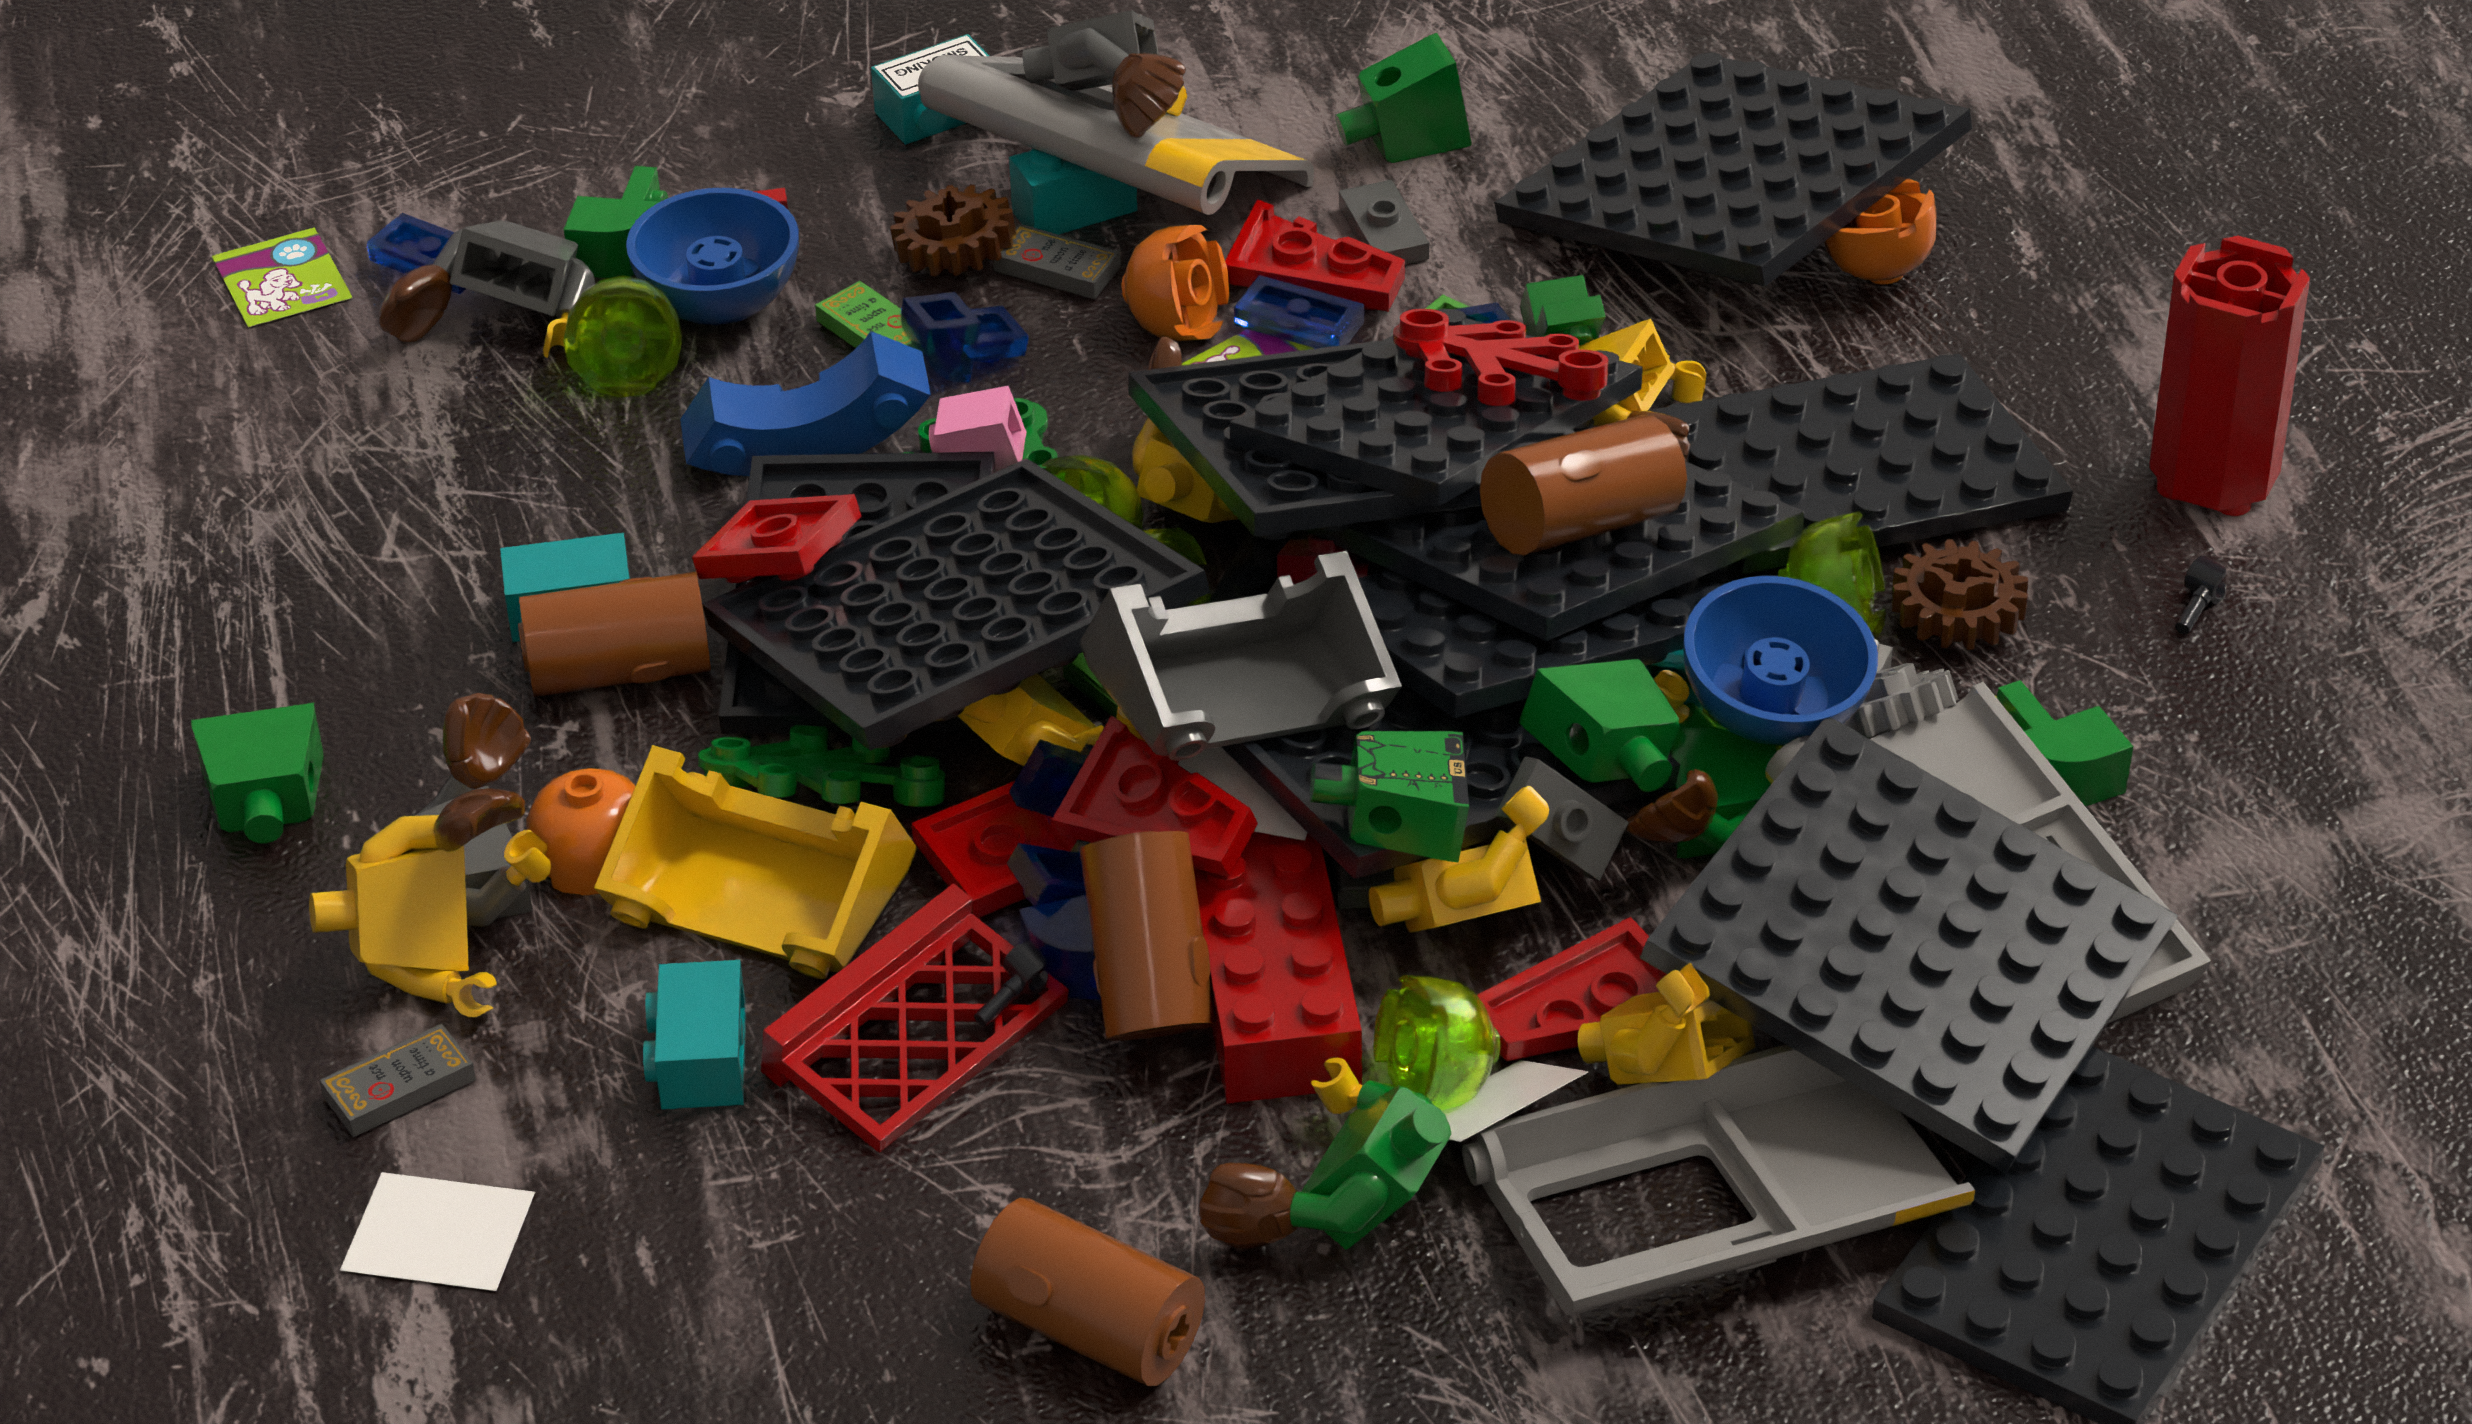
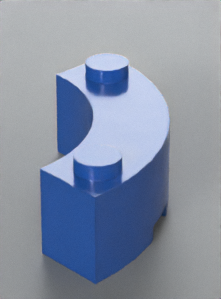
[680,331,931,476]

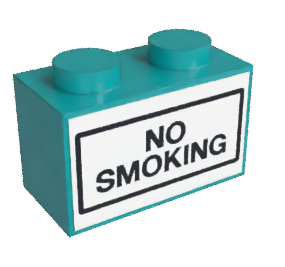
[871,34,989,145]

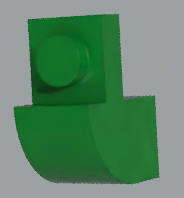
[563,166,668,278]
[1520,275,1606,345]
[1997,680,2134,806]

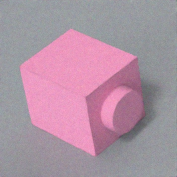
[929,386,1026,472]

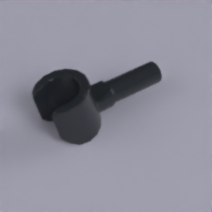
[2175,556,2226,634]
[974,941,1048,1027]

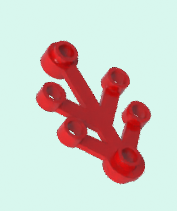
[1393,309,1608,406]

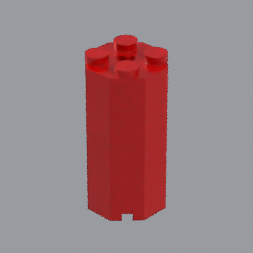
[2149,235,2310,516]

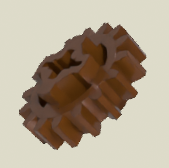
[890,184,1016,276]
[1891,539,2029,650]

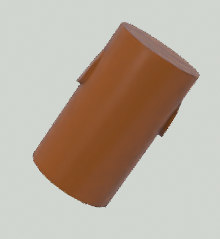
[1480,415,1687,555]
[518,572,711,697]
[1080,831,1216,1041]
[970,1198,1205,1386]

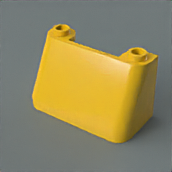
[594,745,917,979]

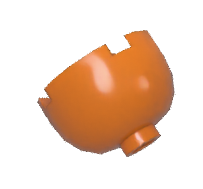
[1824,179,1937,285]
[1121,225,1229,341]
[526,768,636,896]

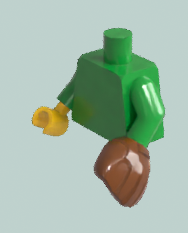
[1626,670,1776,858]
[1198,1058,1452,1250]

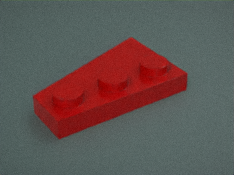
[1225,199,1405,312]
[1052,715,1258,877]
[1466,917,1667,1061]

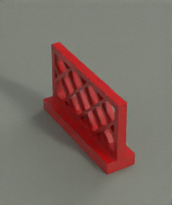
[761,883,1069,1153]

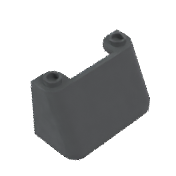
[1080,551,1402,761]

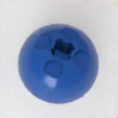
[626,188,799,325]
[1683,576,1878,746]

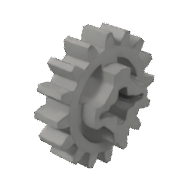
[1844,663,1959,739]

